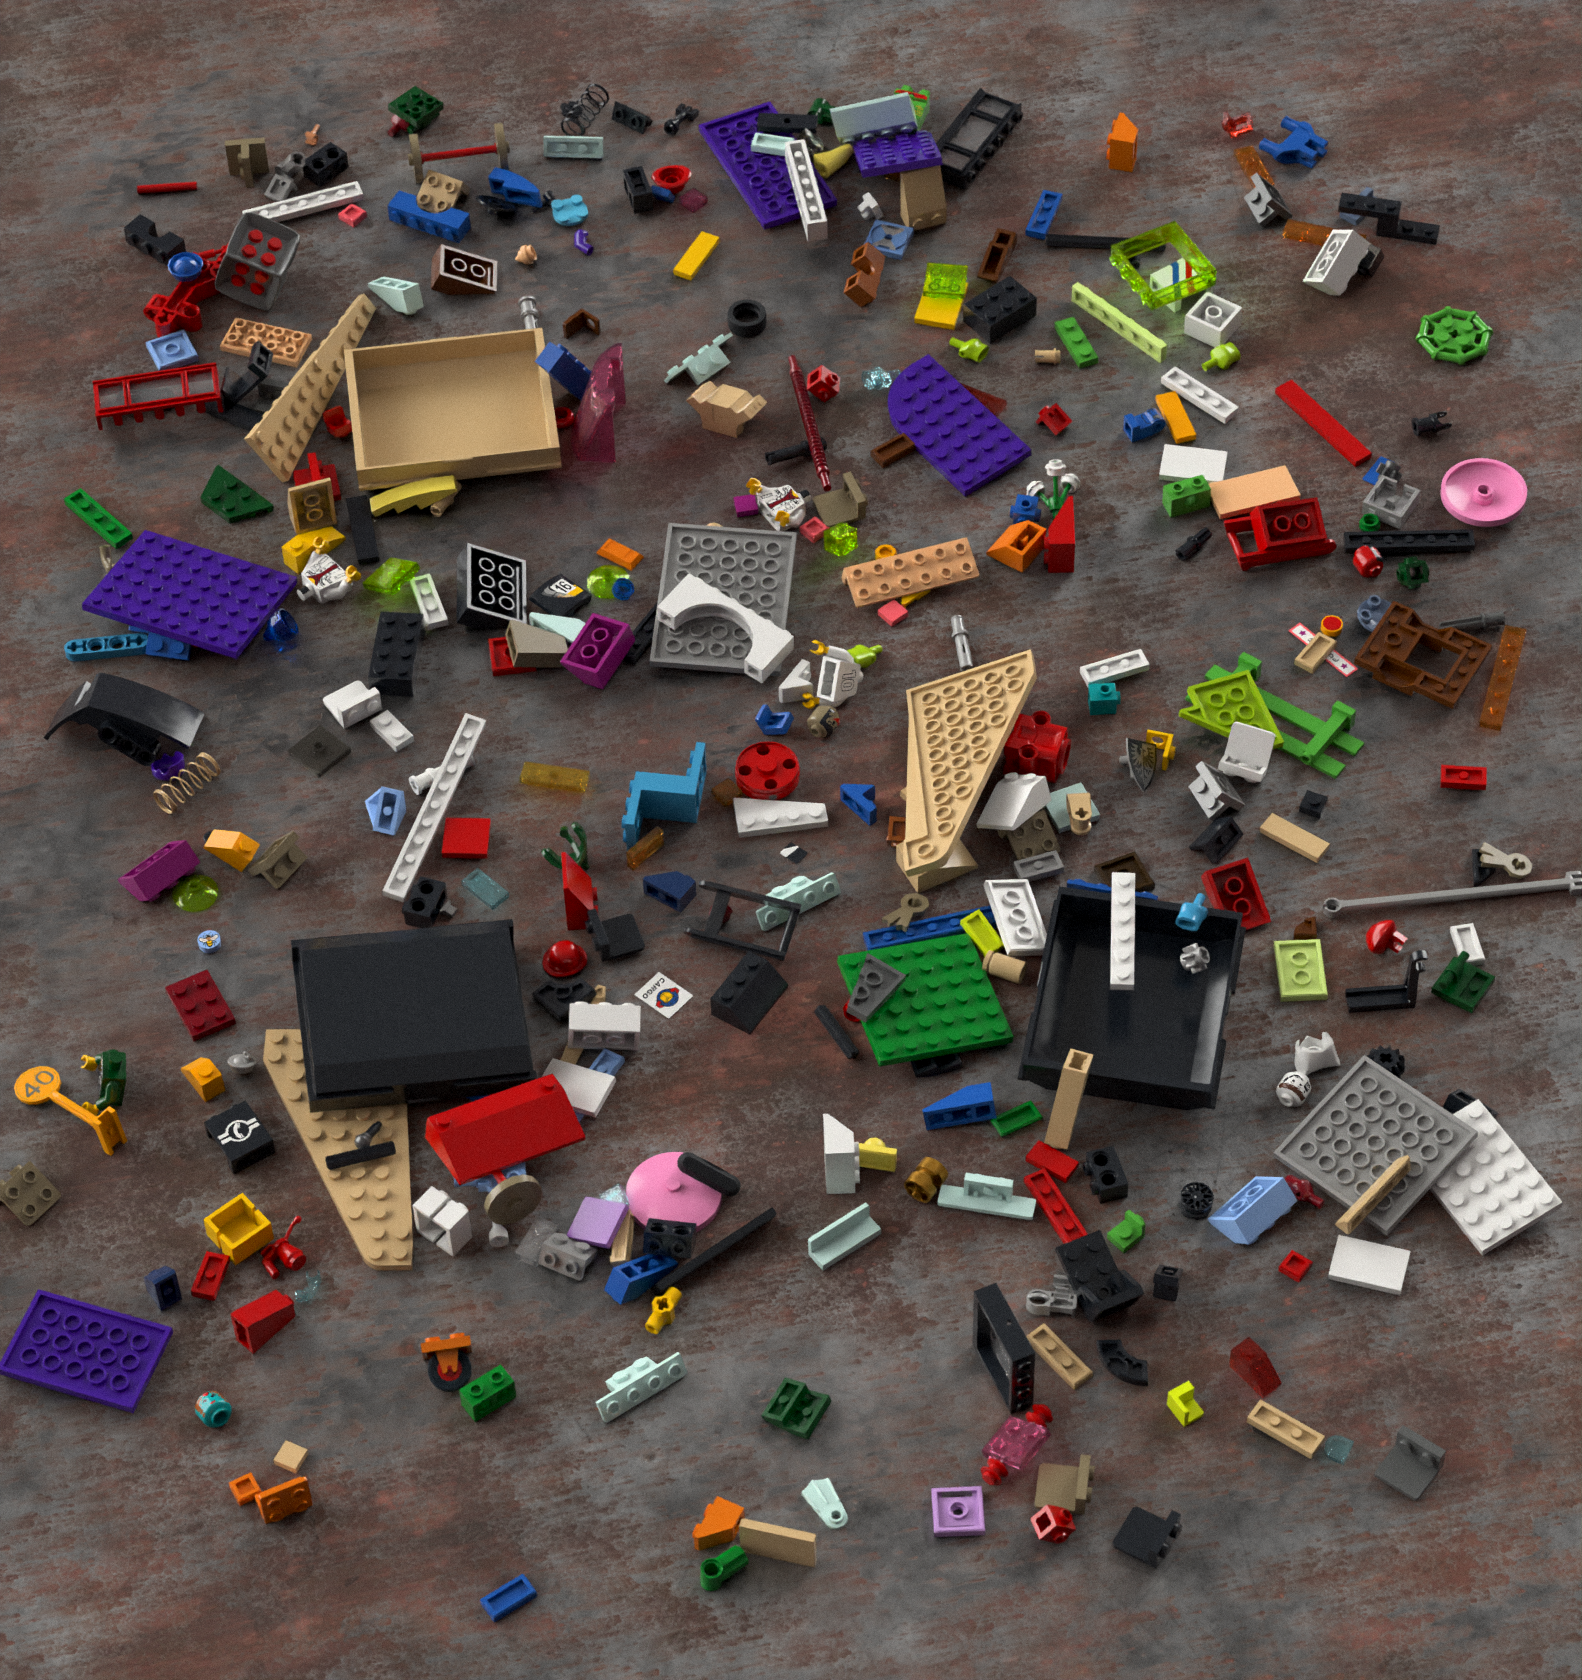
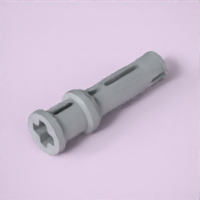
[518,296,539,329]

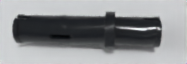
[765,437,827,466]

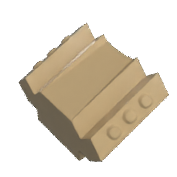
[686,381,767,438]

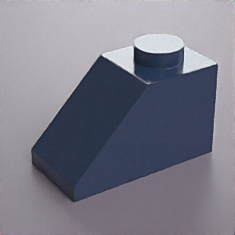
[643,871,697,913]
[144,1266,182,1311]

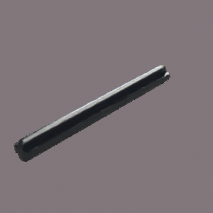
[1045,234,1166,251]

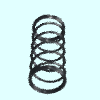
[561,84,609,136]

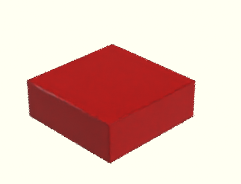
[1278,1250,1313,1283]

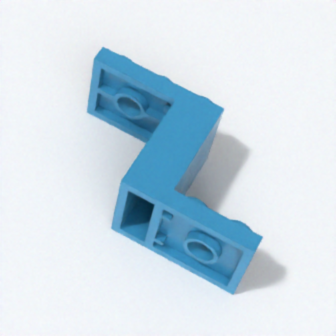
[622,742,707,853]

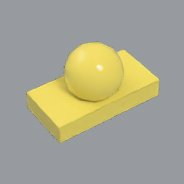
[859,1137,897,1172]

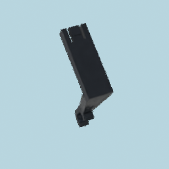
[1345,950,1428,1013]

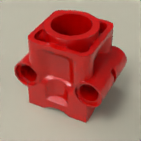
[1003,711,1071,783]

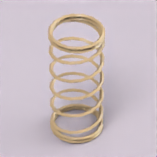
[153,752,220,814]

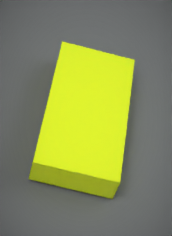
[960,909,1005,957]

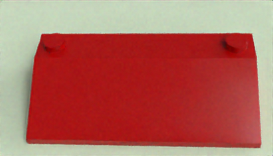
[425,1074,586,1185]

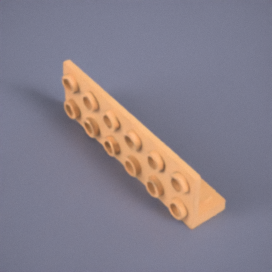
[842,537,979,608]

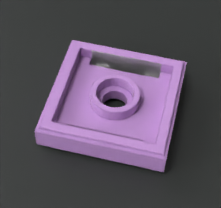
[931,1486,985,1537]

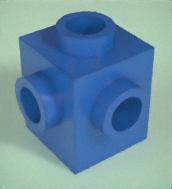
[1010,494,1041,525]

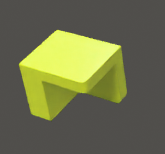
[1167,1381,1204,1427]

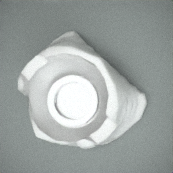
[1295,1032,1340,1076]

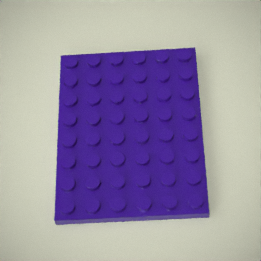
[82,530,297,659]

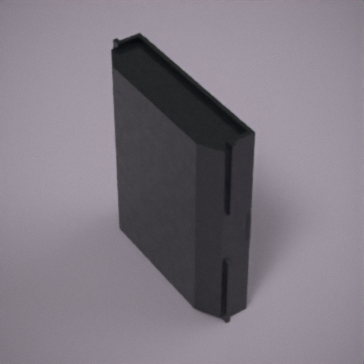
[1018,886,1246,1110]
[291,919,537,1113]

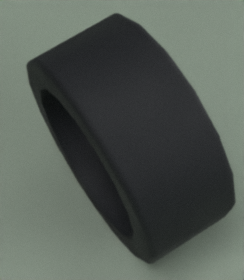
[727,299,767,338]

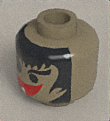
[807,705,840,738]

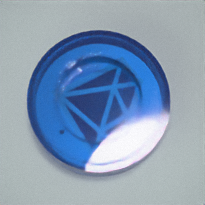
[612,578,634,600]

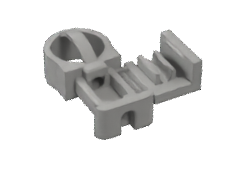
[1026,1274,1077,1318]

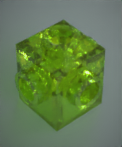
[824,522,857,557]

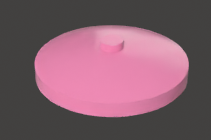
[1440,458,1527,527]
[626,1152,722,1232]

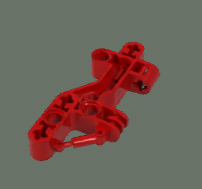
[143,243,229,338]

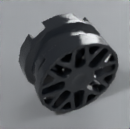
[1178,1182,1214,1220]

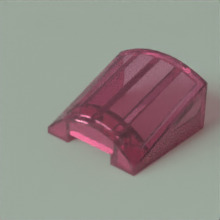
[571,343,626,462]

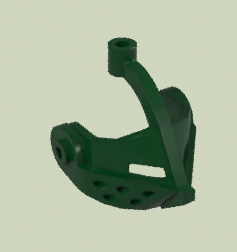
[541,821,590,870]

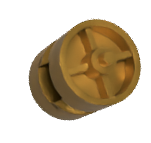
[904,1157,948,1203]

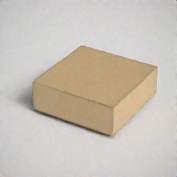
[273,1440,308,1473]

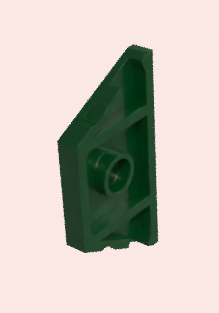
[200,465,274,524]

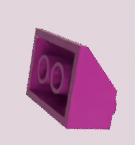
[560,613,635,689]
[117,840,201,902]

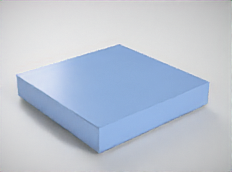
[146,329,199,371]

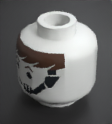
[1276,1071,1311,1107]

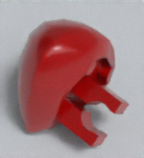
[1365,920,1408,954]

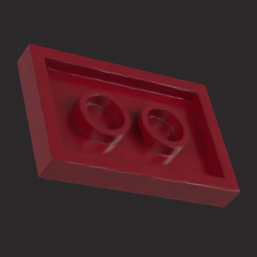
[165,969,236,1042]

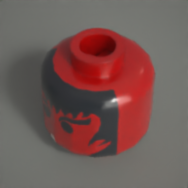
[1353,546,1385,578]

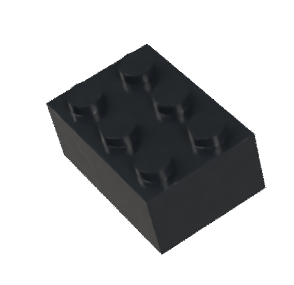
[963,276,1037,343]

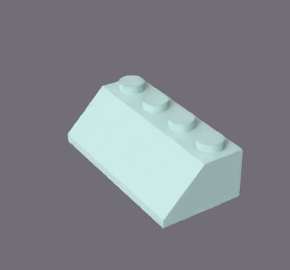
[830,92,918,145]

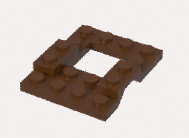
[1354,601,1492,709]

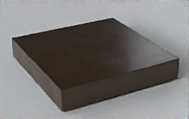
[1094,851,1155,893]

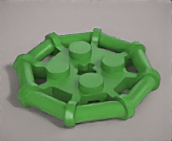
[1416,306,1493,365]

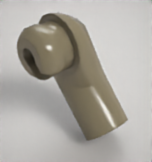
[99,545,117,574]

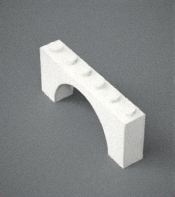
[657,574,794,683]

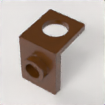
[563,308,601,339]

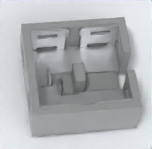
[1362,475,1421,529]

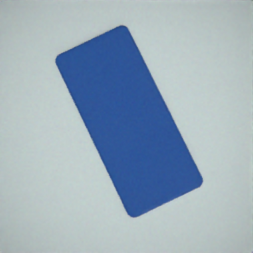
[1363,456,1395,485]

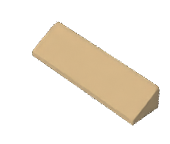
[1335,1155,1411,1234]

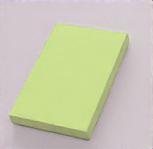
[1273,939,1328,1002]

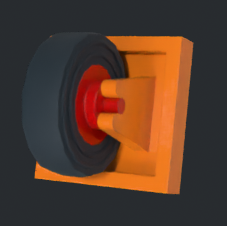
[421,1333,472,1392]

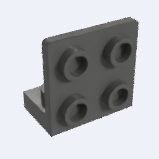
[1374,1425,1446,1501]

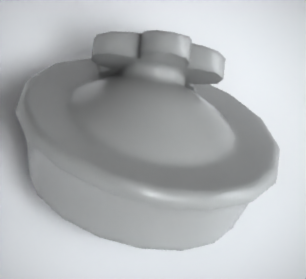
[227,1051,257,1074]

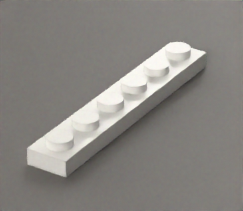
[242,181,364,222]
[1110,872,1135,990]

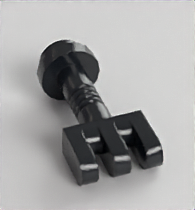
[664,103,699,135]

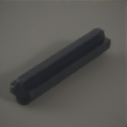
[814,1005,859,1060]
[325,1141,396,1170]

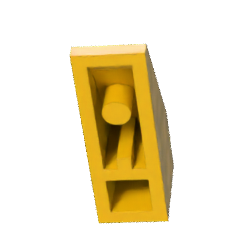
[281,526,346,575]

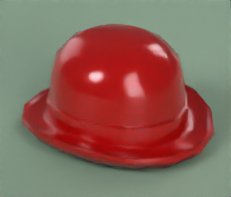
[651,165,691,195]
[542,940,588,977]

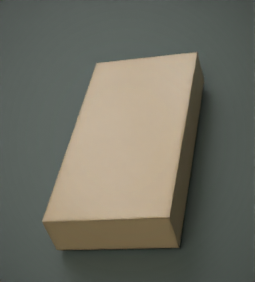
[1294,632,1337,674]

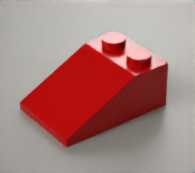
[1044,496,1075,573]
[1249,497,1327,551]
[561,852,599,930]
[1201,857,1272,930]

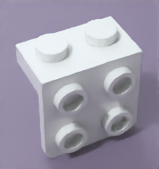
[323,681,382,729]
[1218,722,1276,783]

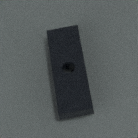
[757,113,818,134]

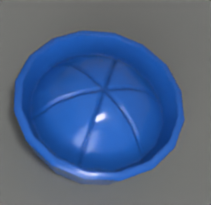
[168,252,203,282]

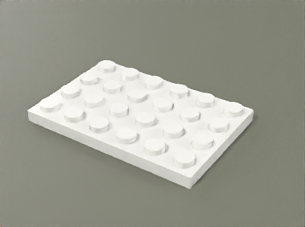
[1430,1099,1563,1256]

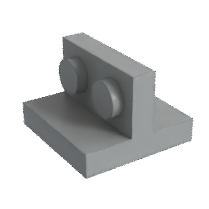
[1188,761,1246,821]

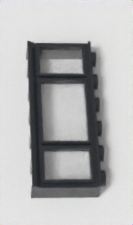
[936,88,1023,190]

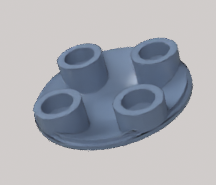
[1357,595,1392,632]

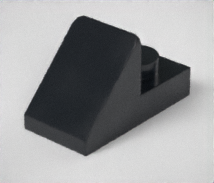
[1153,1264,1183,1301]

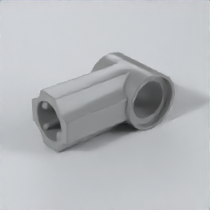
[275,151,306,177]

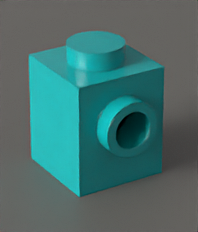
[1088,683,1121,715]

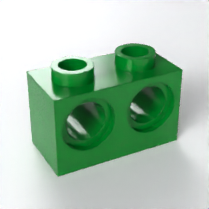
[459,1364,516,1422]

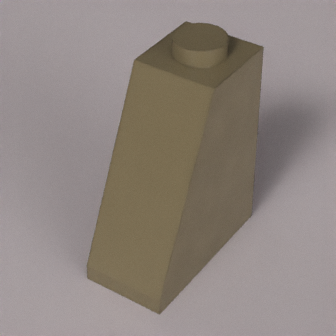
[505,620,569,668]

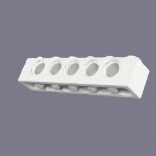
[785,139,828,242]

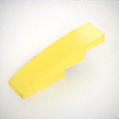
[370,475,457,517]

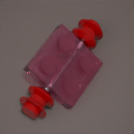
[981,1404,1053,1485]

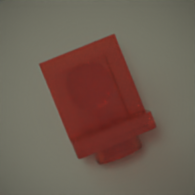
[1221,111,1253,138]

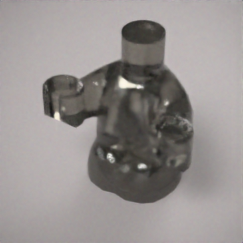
[797,129,830,163]

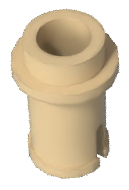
[1035,348,1060,365]

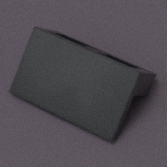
[1189,817,1244,863]

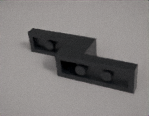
[1338,193,1440,245]

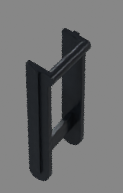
[683,881,802,961]

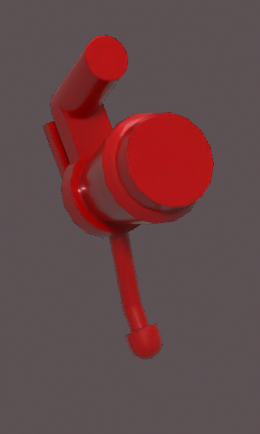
[260,1216,306,1280]

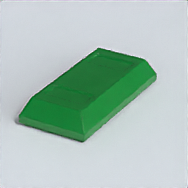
[990,1100,1043,1137]

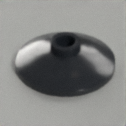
[476,195,515,216]

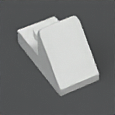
[779,659,813,703]

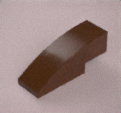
[977,228,1018,283]

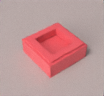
[338,203,367,228]
[799,516,829,544]
[878,599,908,627]

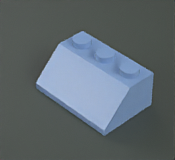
[1207,1176,1297,1245]

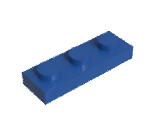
[1025,190,1063,240]

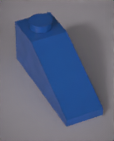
[922,1082,997,1130]
[604,1254,678,1305]

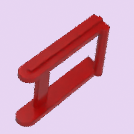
[1224,509,1337,571]

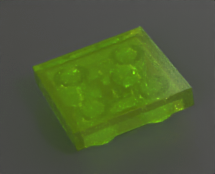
[923,262,968,299]
[362,557,420,595]

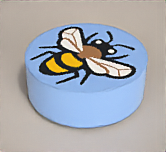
[197,930,221,953]

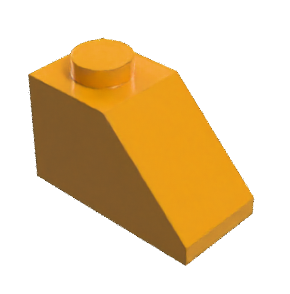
[203,829,260,872]
[181,1057,225,1102]

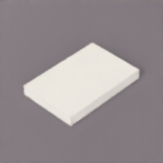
[1159,444,1227,484]
[542,1058,616,1118]
[1328,1235,1410,1295]

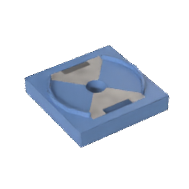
[864,220,914,260]

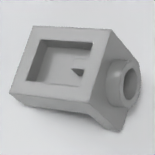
[264,174,298,202]

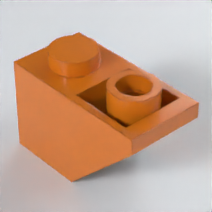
[692,1496,745,1551]

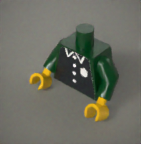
[81,1049,126,1116]

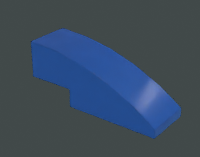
[488,167,543,208]

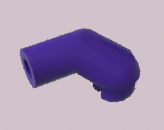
[574,229,594,256]

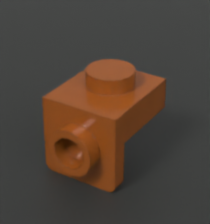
[887,816,906,849]

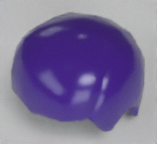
[151,751,185,782]

